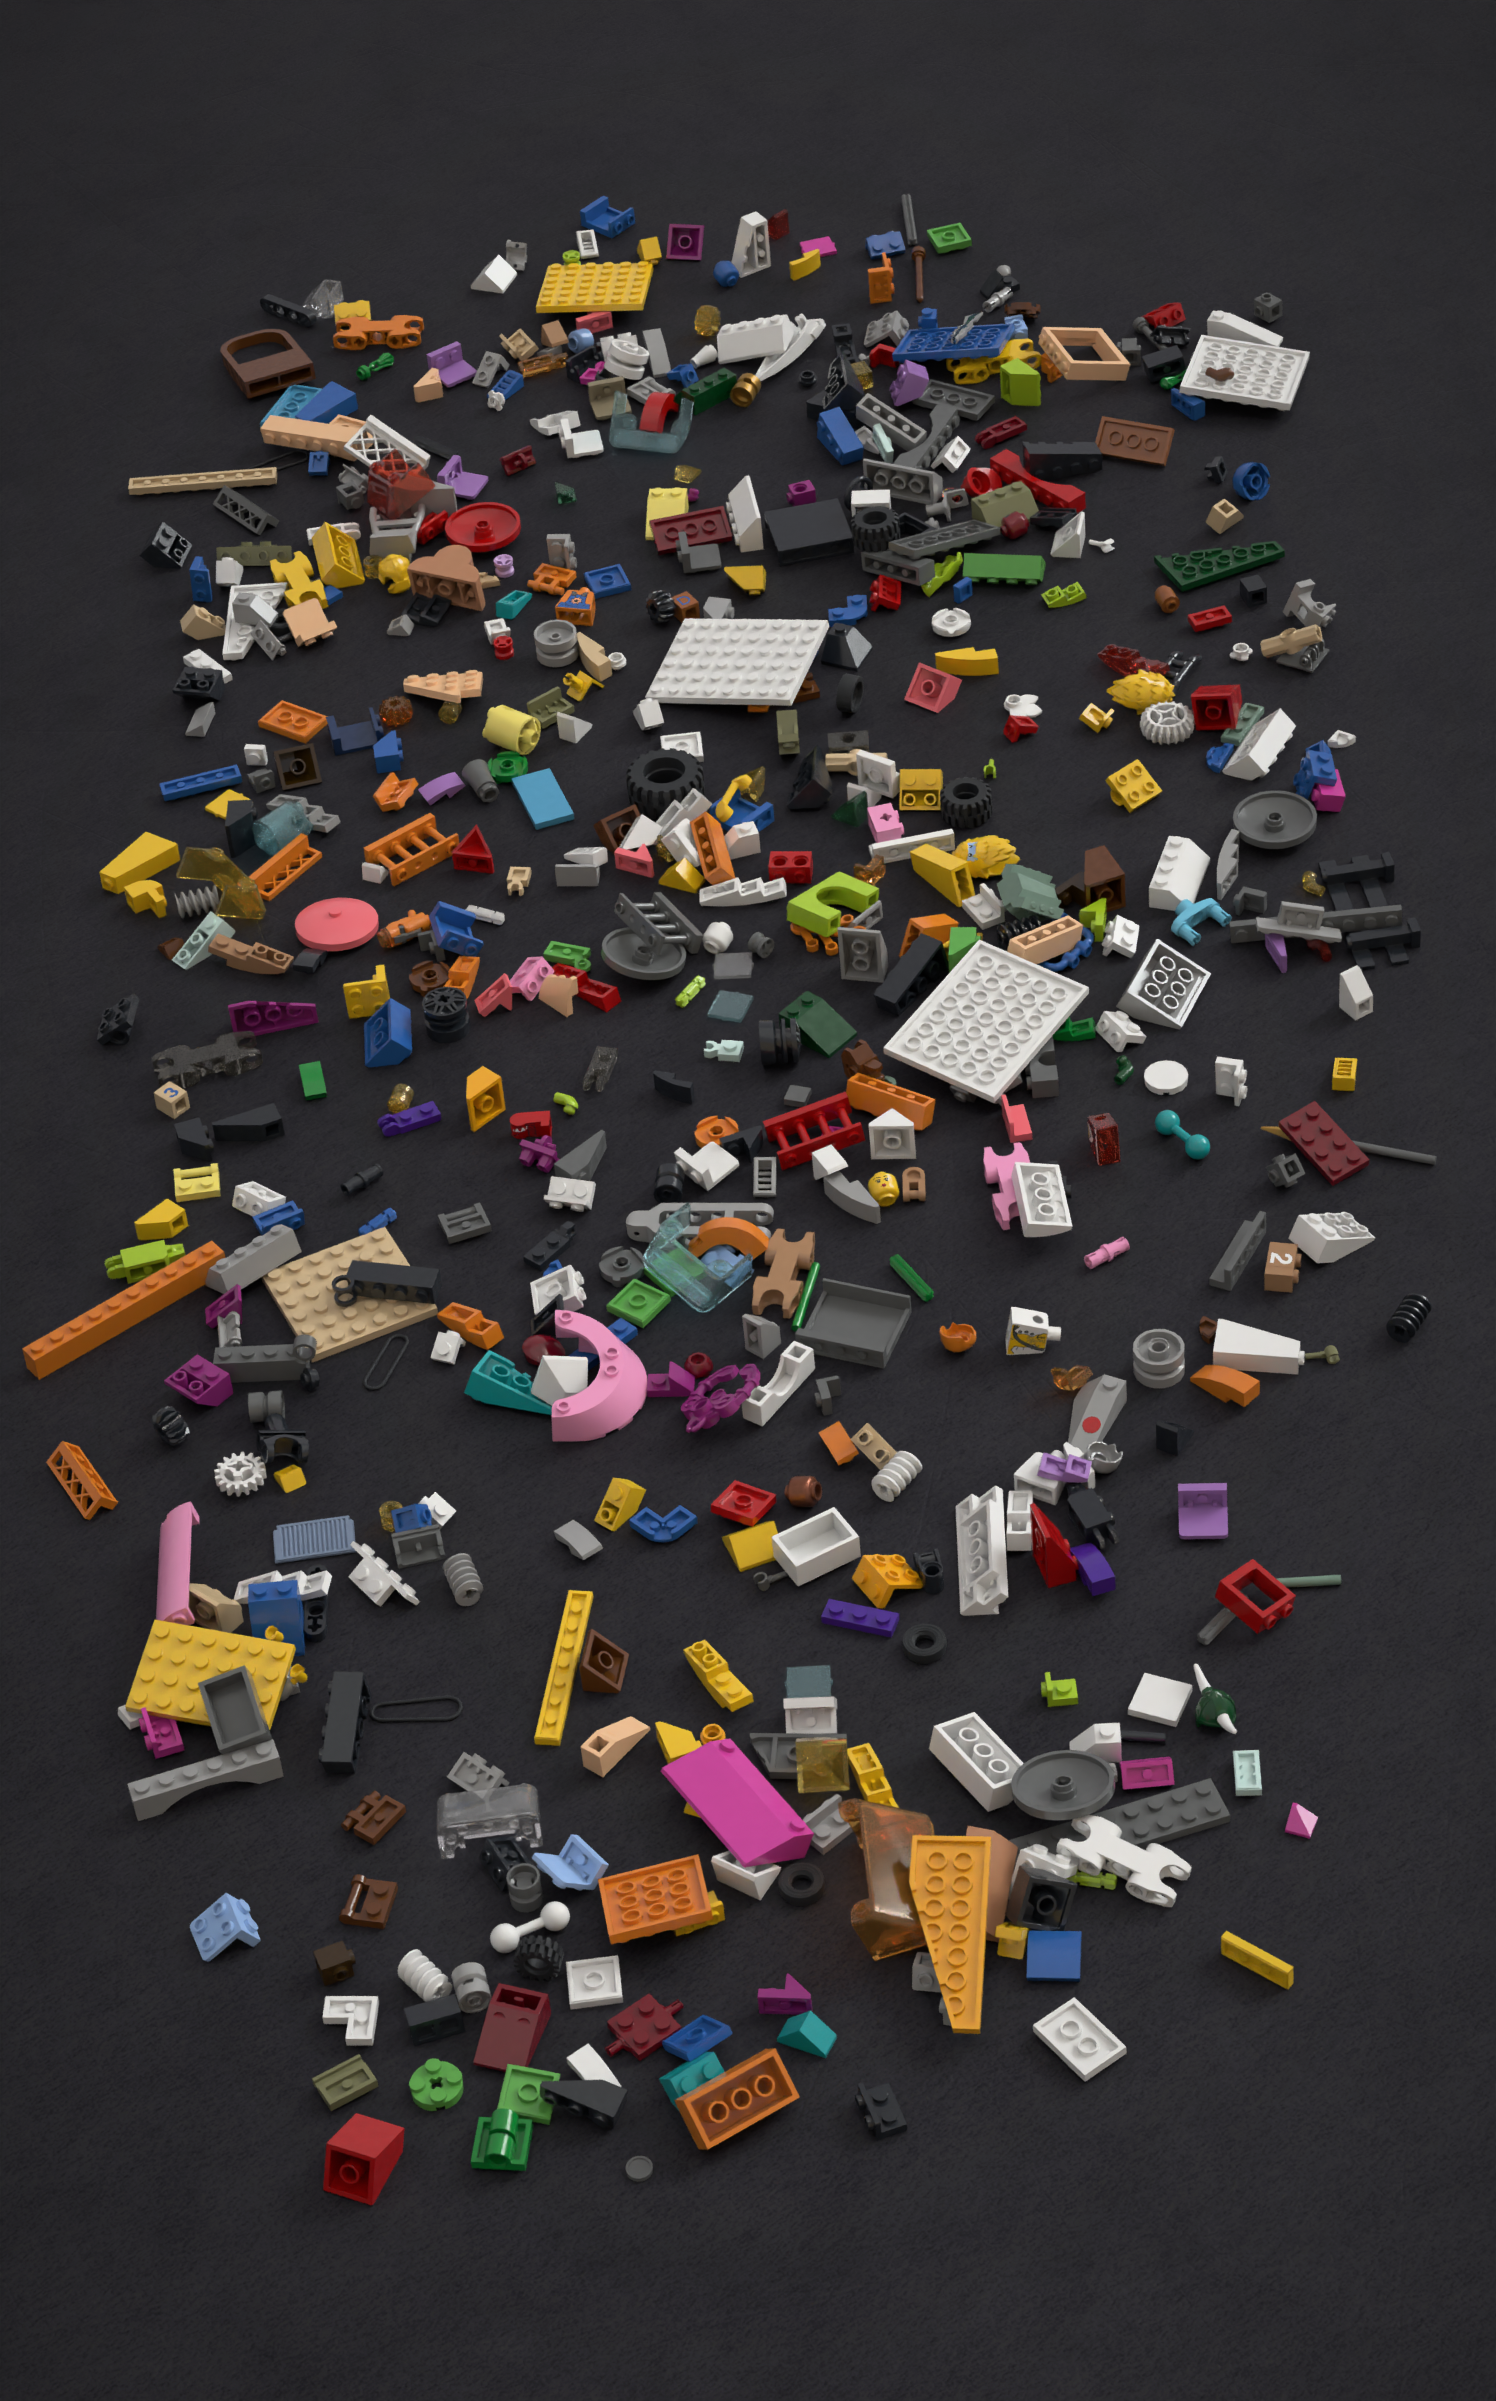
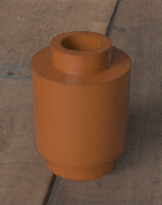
[1155,585,1180,613]

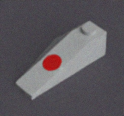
[1068,1374,1127,1459]

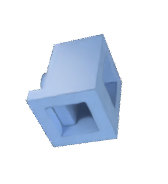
[1004,314,1028,340]

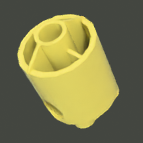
[482,705,541,755]

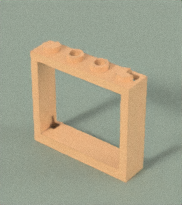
[1038,327,1130,381]

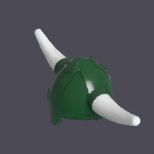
[1193,1664,1237,1734]

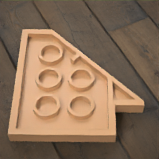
[403,670,483,703]

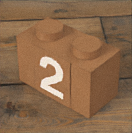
[1265,1242,1302,1293]

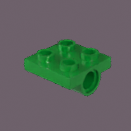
[471,2108,533,2171]

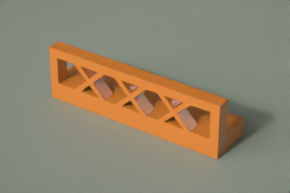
[248,833,322,901]
[46,1441,118,1520]

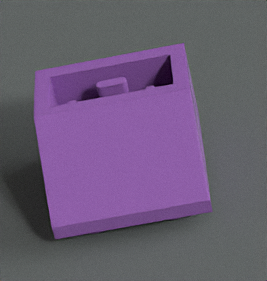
[890,359,929,406]

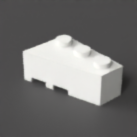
[732,212,771,278]

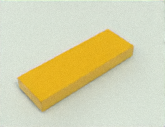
[1221,1931,1293,1989]

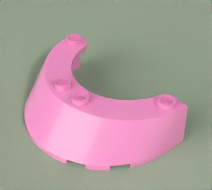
[552,1310,647,1441]

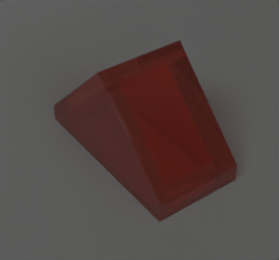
[767,208,789,240]

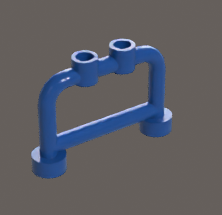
[1037,912,1094,972]

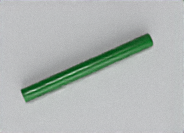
[791,1262,820,1332]

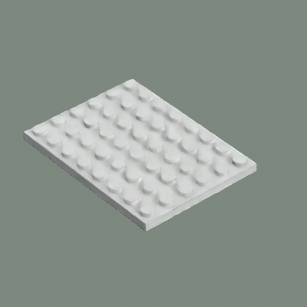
[645,618,829,706]
[883,940,1089,1103]

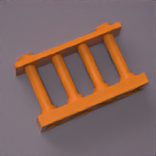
[364,813,459,886]

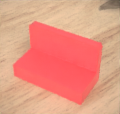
[1001,1095,1032,1143]

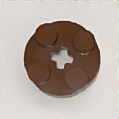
[1004,302,1041,319]
[409,961,450,997]

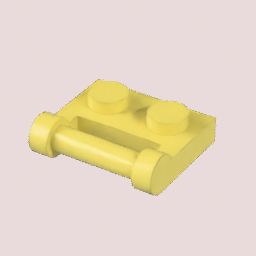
[174,1163,221,1202]

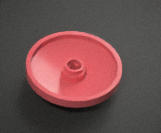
[295,898,379,951]

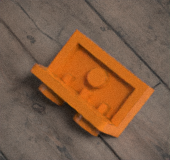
[373,772,418,812]

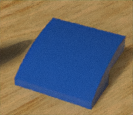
[1027,1931,1082,1981]

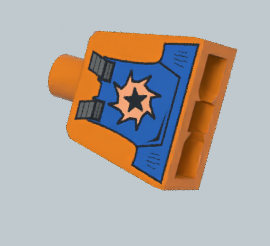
[555,587,596,626]

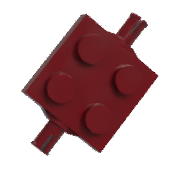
[605,1993,684,2061]

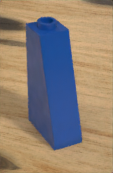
[295,381,358,424]

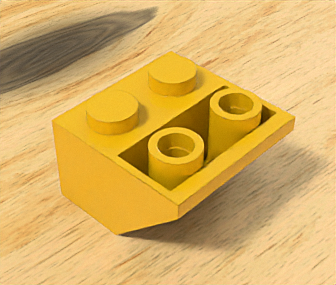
[900,769,943,811]

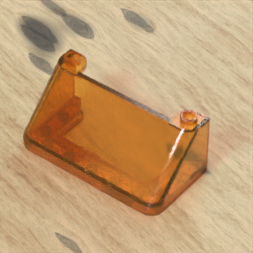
[838,1798,935,1961]

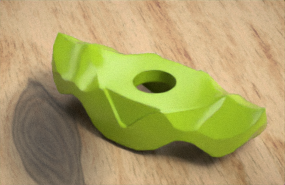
[921,552,963,598]

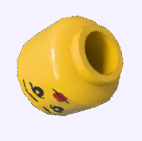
[868,1172,899,1206]

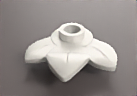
[1004,694,1042,718]

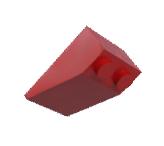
[1030,1503,1079,1588]

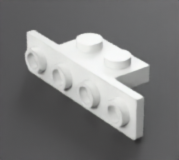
[348,1541,420,1606]

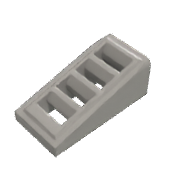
[753,1157,777,1197]

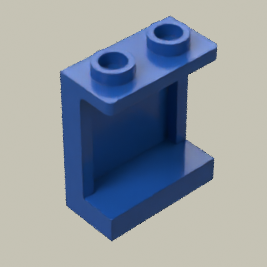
[580,196,635,238]
[709,789,774,832]
[429,901,484,957]

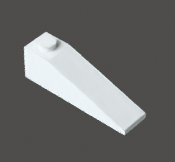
[1207,311,1283,347]

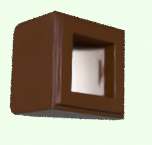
[157,938,184,960]

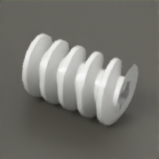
[872,1451,922,1502]
[398,1949,453,2002]

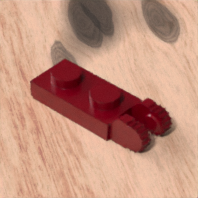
[975,416,1027,449]

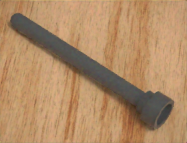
[1133,317,1167,350]

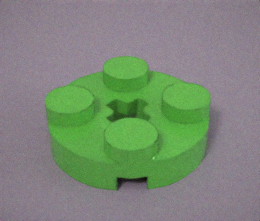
[409,2058,464,2111]

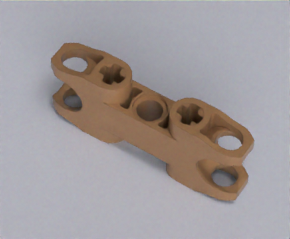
[752,1228,815,1319]

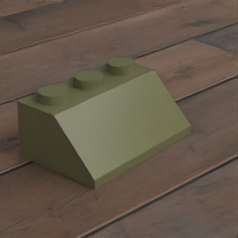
[971,481,1039,533]

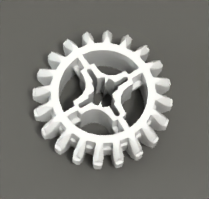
[1140,701,1195,745]

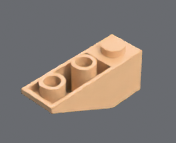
[581,1716,650,1777]

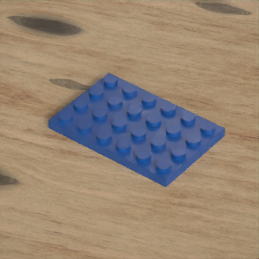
[892,323,1015,363]

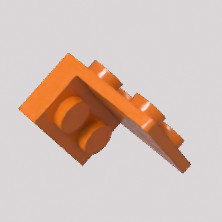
[868,252,894,304]

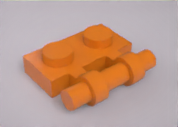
[527,563,576,595]

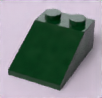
[778,991,857,1058]

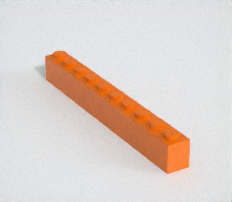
[22,1241,225,1380]

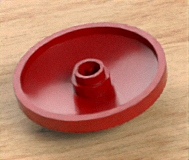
[445,502,521,552]

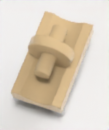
[850,1423,897,1470]

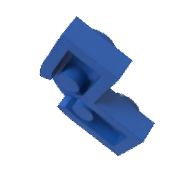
[828,595,868,627]
[629,1505,698,1542]

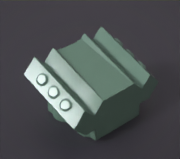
[997,864,1064,922]

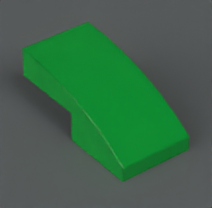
[1053,1017,1096,1041]
[299,1061,327,1100]

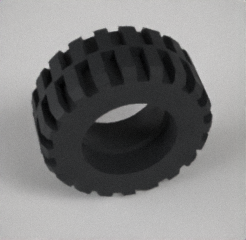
[626,748,705,820]

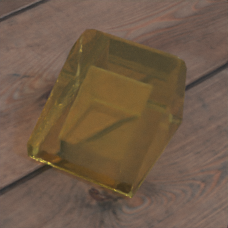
[674,465,701,483]

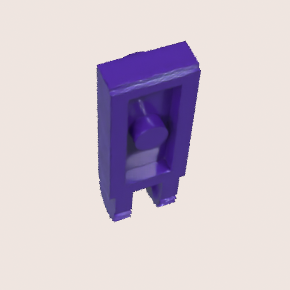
[377,1101,442,1136]

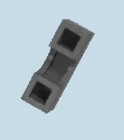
[1025,1036,1059,1098]

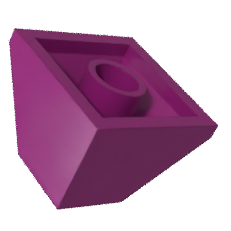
[666,224,704,261]

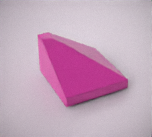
[1285,1803,1318,1839]

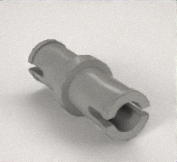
[983,287,1013,312]

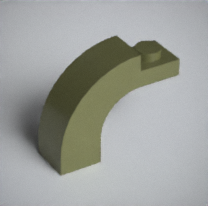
[776,710,800,755]

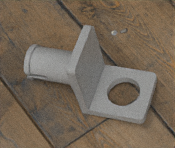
[926,488,969,522]

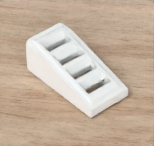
[576,229,599,259]
[564,847,608,867]

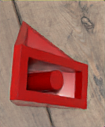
[452,824,494,874]

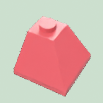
[904,662,962,713]

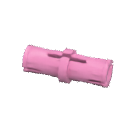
[1084,1237,1130,1269]

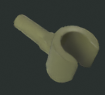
[1305,1345,1340,1364]

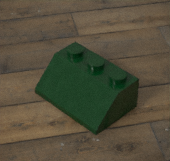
[674,368,737,416]

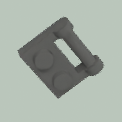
[437,1202,492,1244]

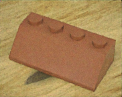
[966,1826,1018,1942]

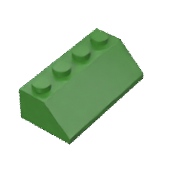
[963,553,1046,585]

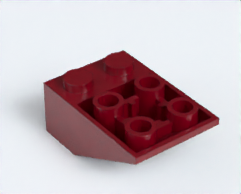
[473,1983,551,2072]

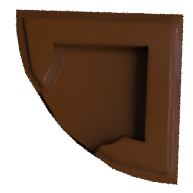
[1199,1316,1217,1344]

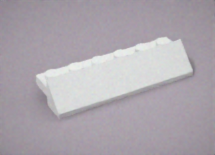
[956,1485,1008,1616]

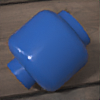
[713,260,739,287]

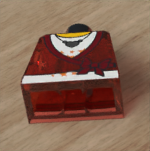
[1087,1113,1121,1166]

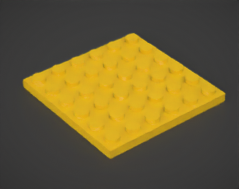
[536,261,653,313]

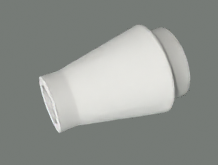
[690,345,718,368]

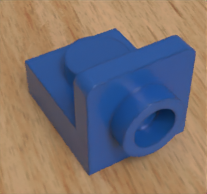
[666,363,699,388]
[308,451,331,475]
[391,1504,432,1533]

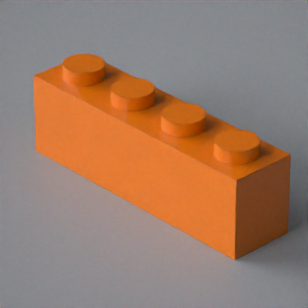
[690,811,735,885]
[846,1073,935,1130]

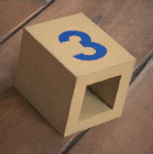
[154,1081,190,1119]

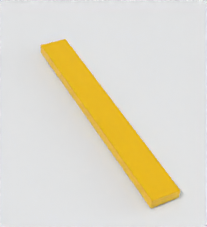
[534,1590,593,1746]

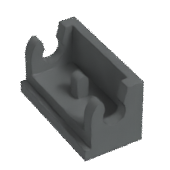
[391,1524,446,1569]

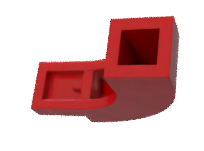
[639,392,679,435]

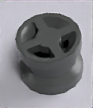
[748,932,774,958]

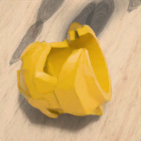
[378,554,411,594]

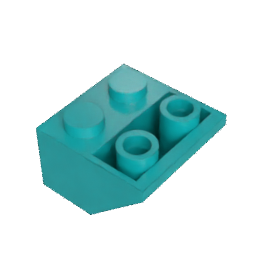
[659,2052,724,2112]

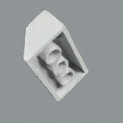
[717,314,794,364]
[726,475,763,553]
[1222,709,1296,781]
[1149,836,1210,911]
[929,1712,1024,1812]

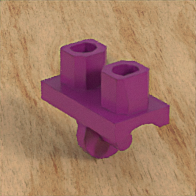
[519,1135,560,1173]

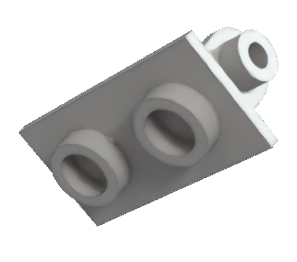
[338,464,374,494]
[251,620,286,660]
[217,1311,242,1347]

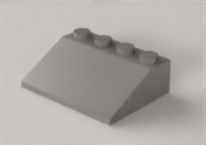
[1116,939,1211,1030]

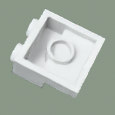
[856,750,900,798]
[530,1265,586,1315]

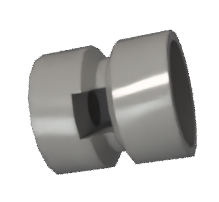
[451,1962,492,2013]

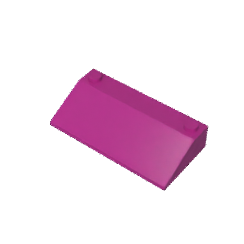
[661,1739,814,1868]

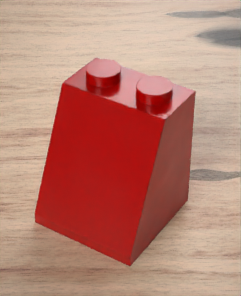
[1191,685,1242,730]
[323,2113,405,2205]

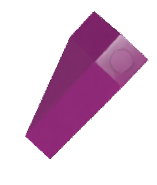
[228,1001,319,1040]

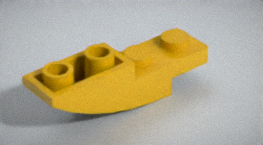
[683,1640,754,1712]

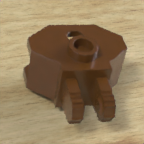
[841,1039,885,1081]

